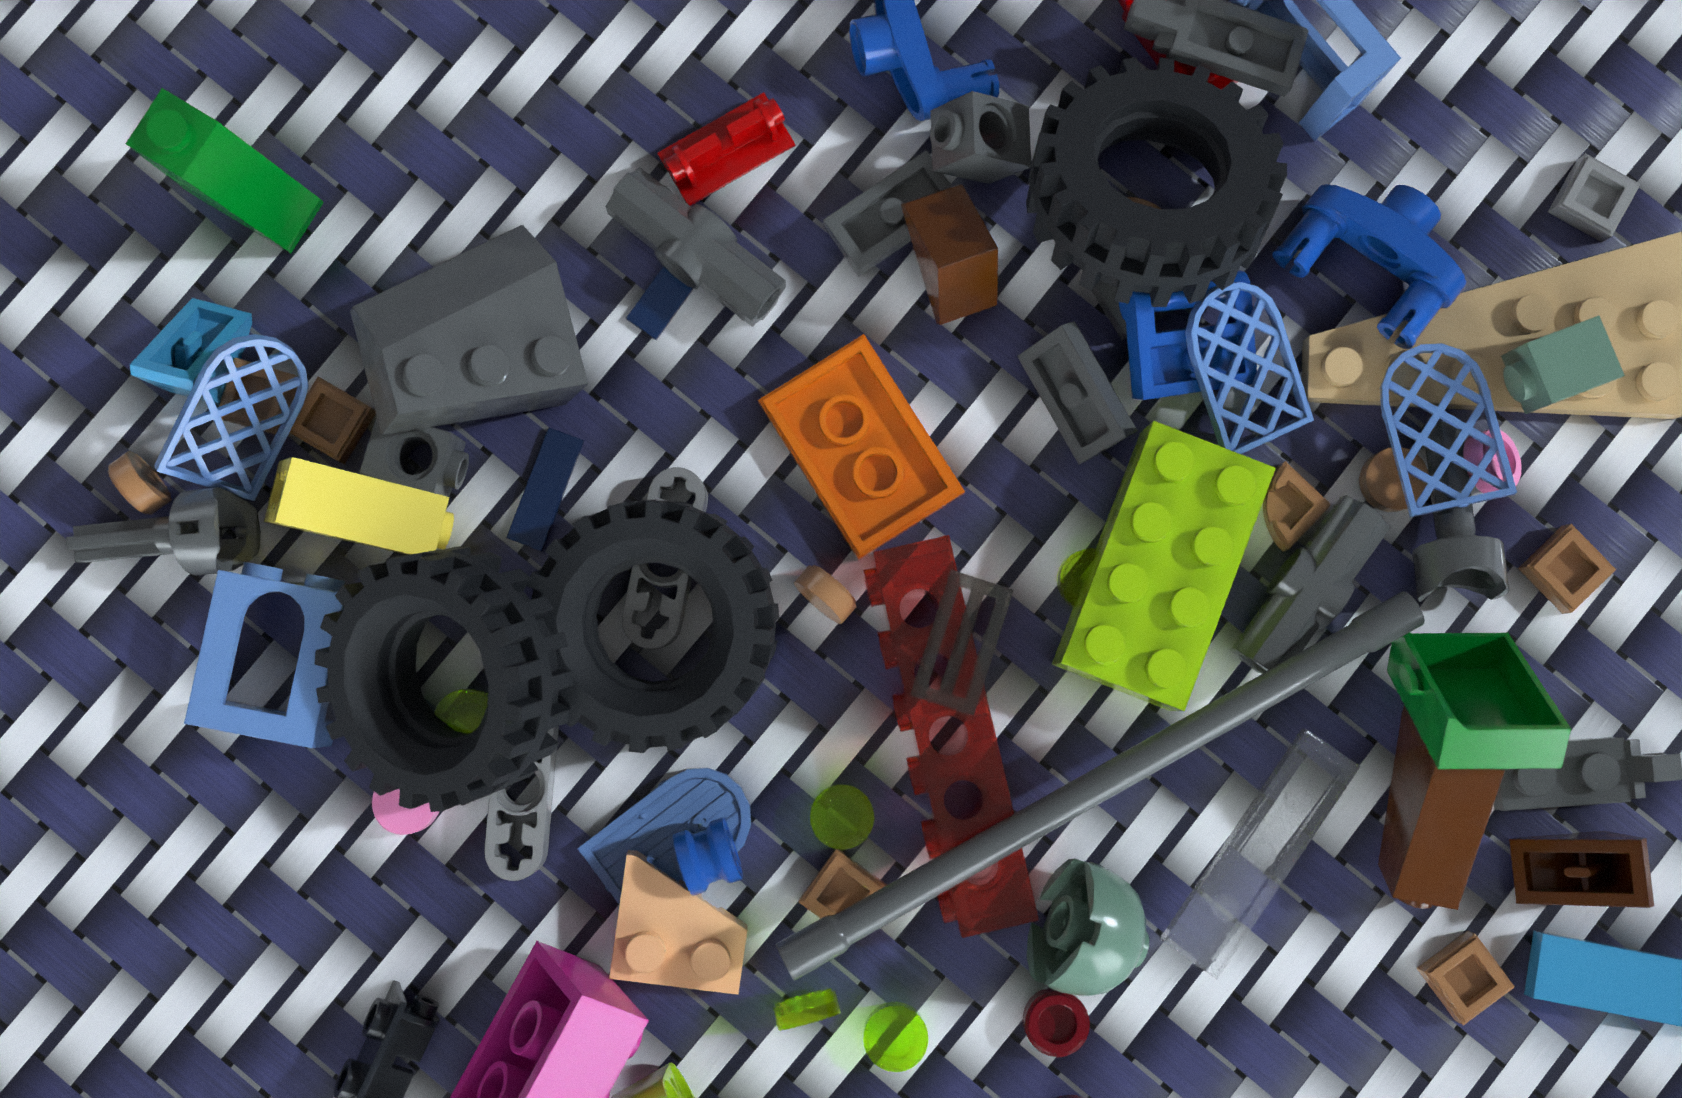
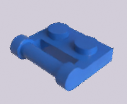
[1119,270,1257,400]

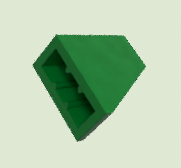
[125,88,324,254]

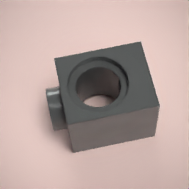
[930,91,1031,184]
[359,416,469,497]

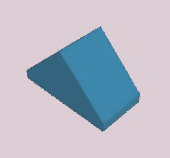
[130,298,252,405]

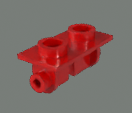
[657,92,795,206]

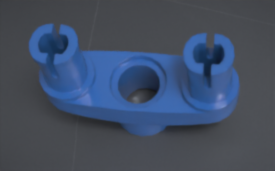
[849,0,999,121]
[1272,184,1466,349]

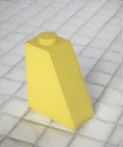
[263,457,454,555]

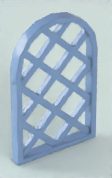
[1185,282,1314,454]
[154,334,309,501]
[1380,343,1517,518]

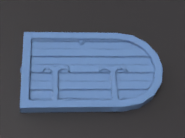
[577,768,751,904]

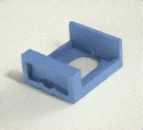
[1228,0,1401,141]
[184,562,345,748]

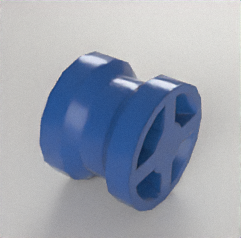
[673,817,743,896]

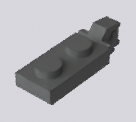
[1124,0,1309,97]
[1494,737,1682,811]

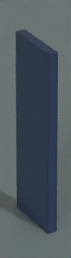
[626,266,693,341]
[506,428,584,551]

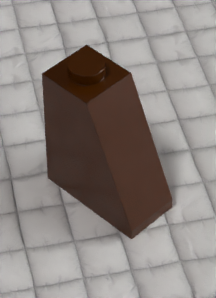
[1378,705,1505,910]

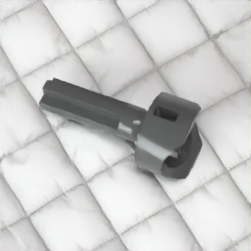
[1412,421,1509,602]
[66,487,261,576]

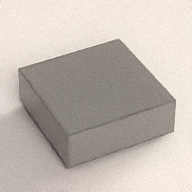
[1548,154,1640,242]

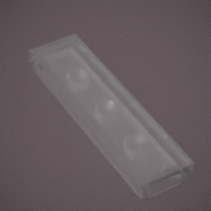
[1159,729,1361,979]

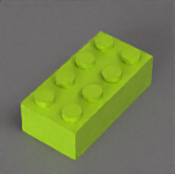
[1052,421,1276,712]

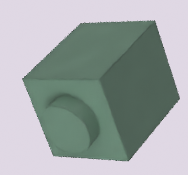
[1501,315,1625,414]

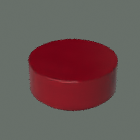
[1023,988,1090,1057]

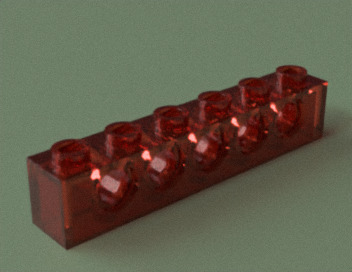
[863,535,1039,938]

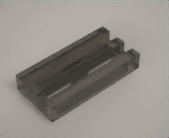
[910,570,1014,716]

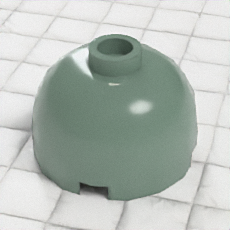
[1027,858,1149,996]

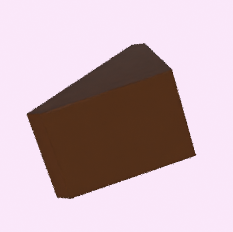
[901,184,998,325]
[1509,831,1654,908]

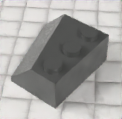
[350,224,588,435]

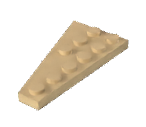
[1302,232,1682,419]

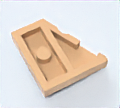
[609,850,747,995]

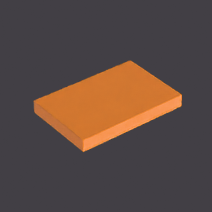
[758,334,965,561]

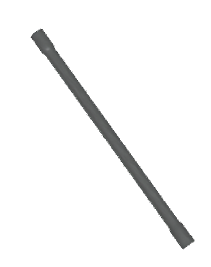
[775,591,1424,981]

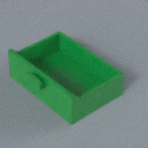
[1387,632,1571,769]

